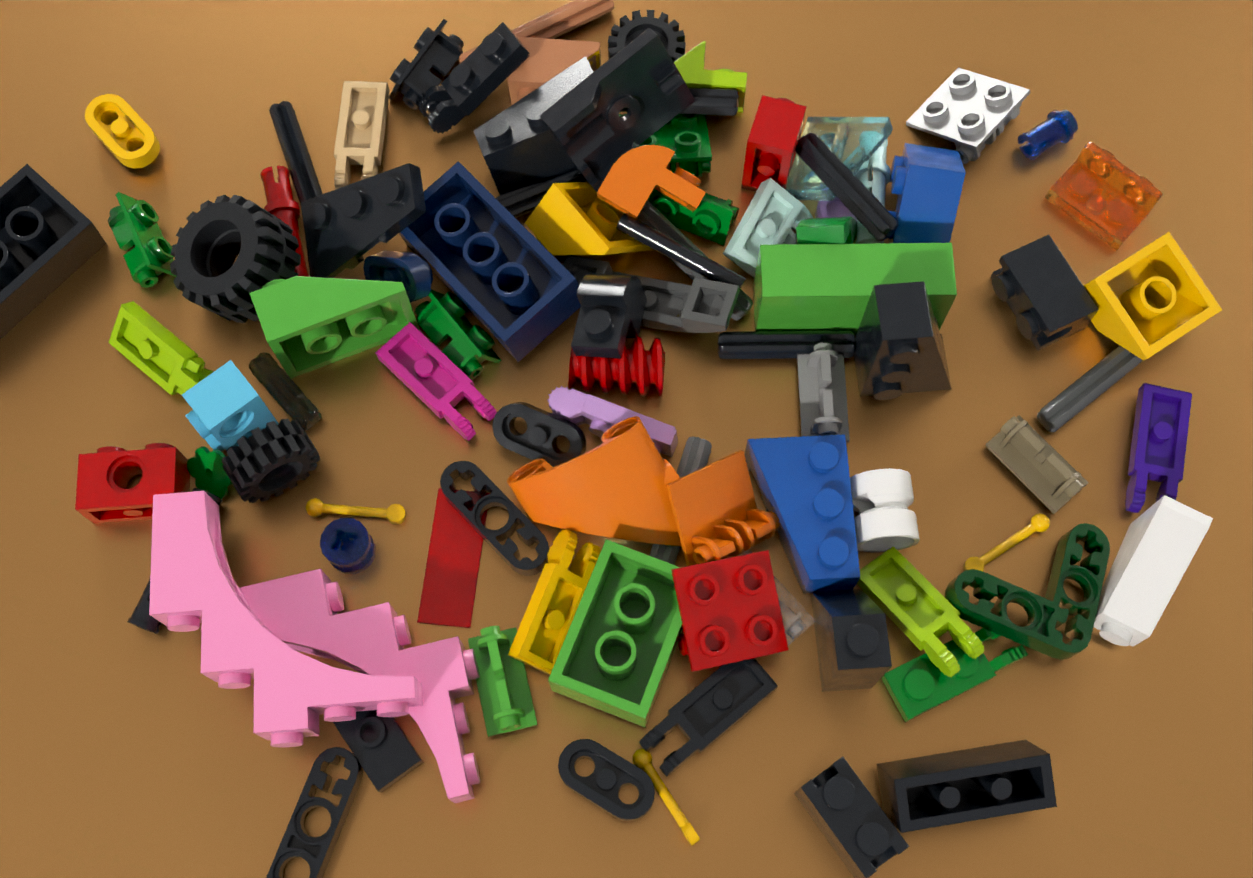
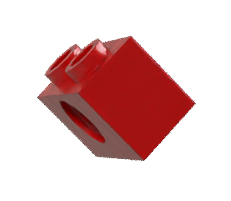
[741,95,807,192]
[75,443,190,524]

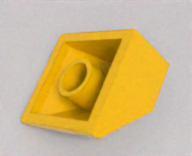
[525,182,654,255]

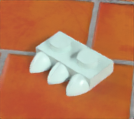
[723,178,813,278]

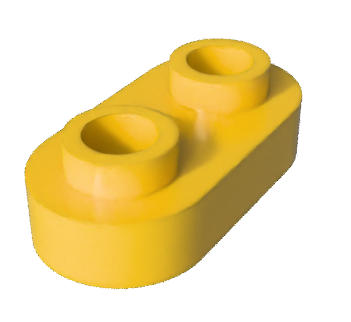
[85,94,160,169]

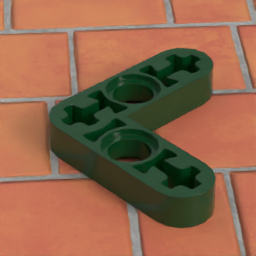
[945,523,1110,660]

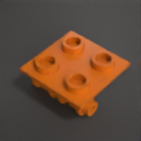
[666,450,780,566]

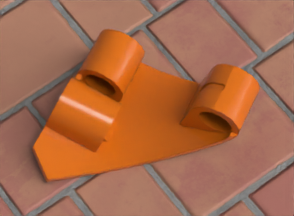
[507,416,682,546]

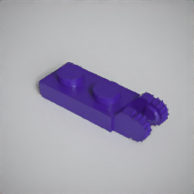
[1125,383,1192,513]

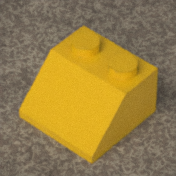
[1083,232,1222,361]

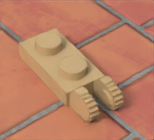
[334,81,390,190]

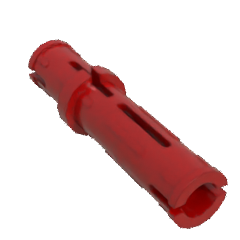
[260,166,309,277]

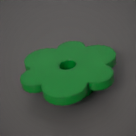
[187,446,232,499]

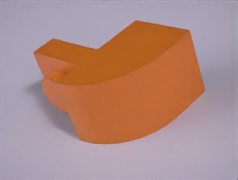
[597,145,706,219]

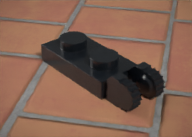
[418,22,529,134]
[639,658,778,777]

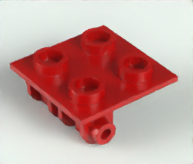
[671,550,789,672]

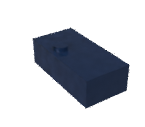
[399,161,581,362]

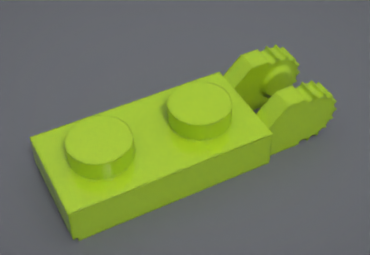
[857,546,985,677]

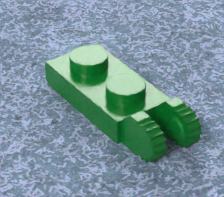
[881,628,1028,722]

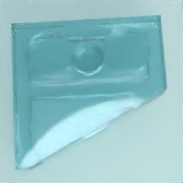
[785,117,893,201]

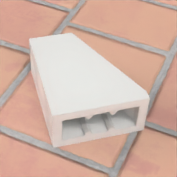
[1093,495,1213,647]

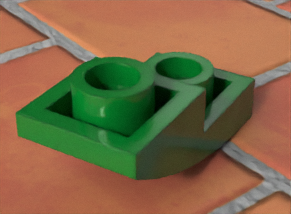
[796,217,857,244]

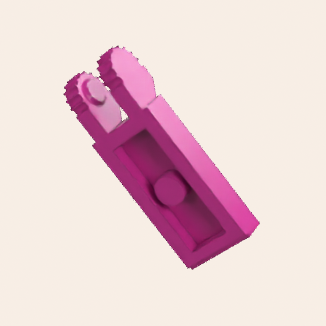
[375,322,497,441]

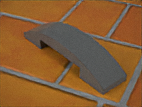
[563,255,740,333]

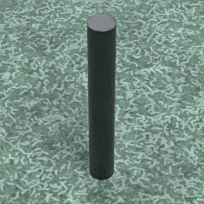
[616,213,746,290]

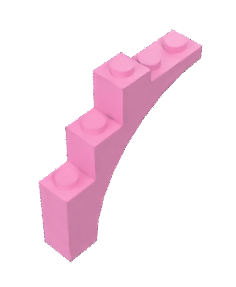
[149,491,423,748]
[239,569,480,803]

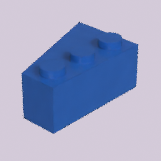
[744,434,860,594]

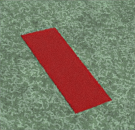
[417,488,490,628]

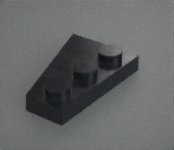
[301,163,426,278]

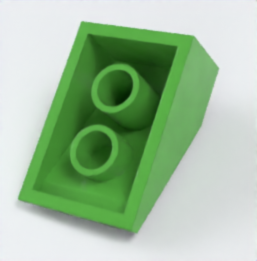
[250,276,420,379]

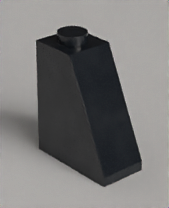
[811,589,892,692]

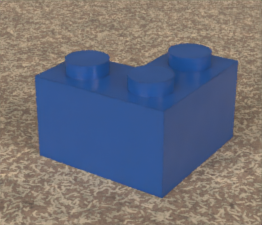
[888,143,966,243]

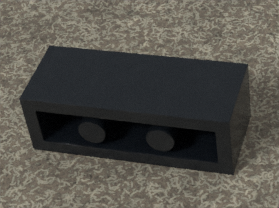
[877,740,1057,833]

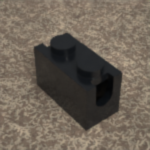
[991,234,1099,351]
[794,756,909,878]

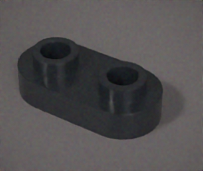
[493,402,586,467]
[558,739,655,821]

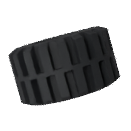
[170,195,301,323]

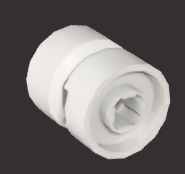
[850,468,920,553]

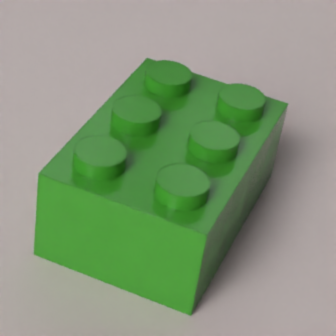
[548,539,683,727]

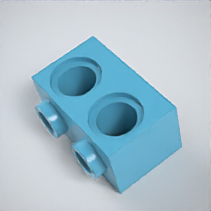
[182,360,279,452]

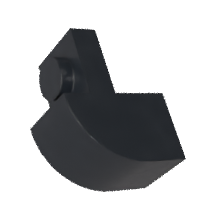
[571,274,647,359]

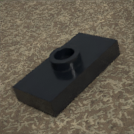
[333,710,423,793]

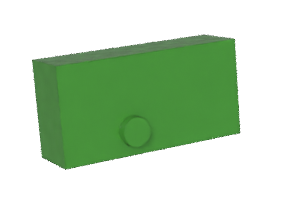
[753,243,957,335]

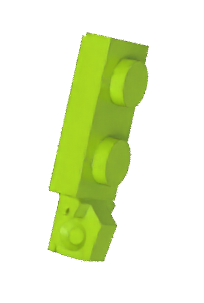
[109,301,213,395]

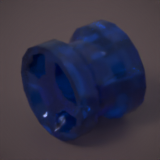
[320,518,376,574]

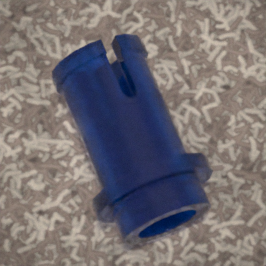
[1018,109,1078,160]

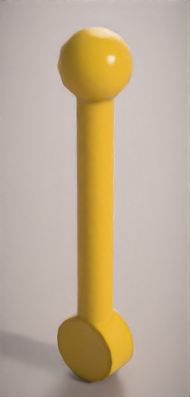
[305,498,406,525]
[963,513,1050,571]
[632,748,700,846]

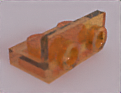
[1045,142,1163,251]

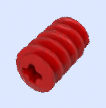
[568,336,666,398]

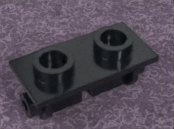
[389,19,464,110]

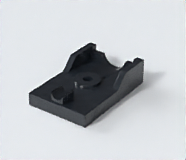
[539,28,695,193]

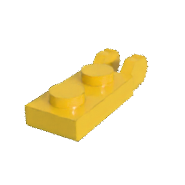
[508,529,601,675]

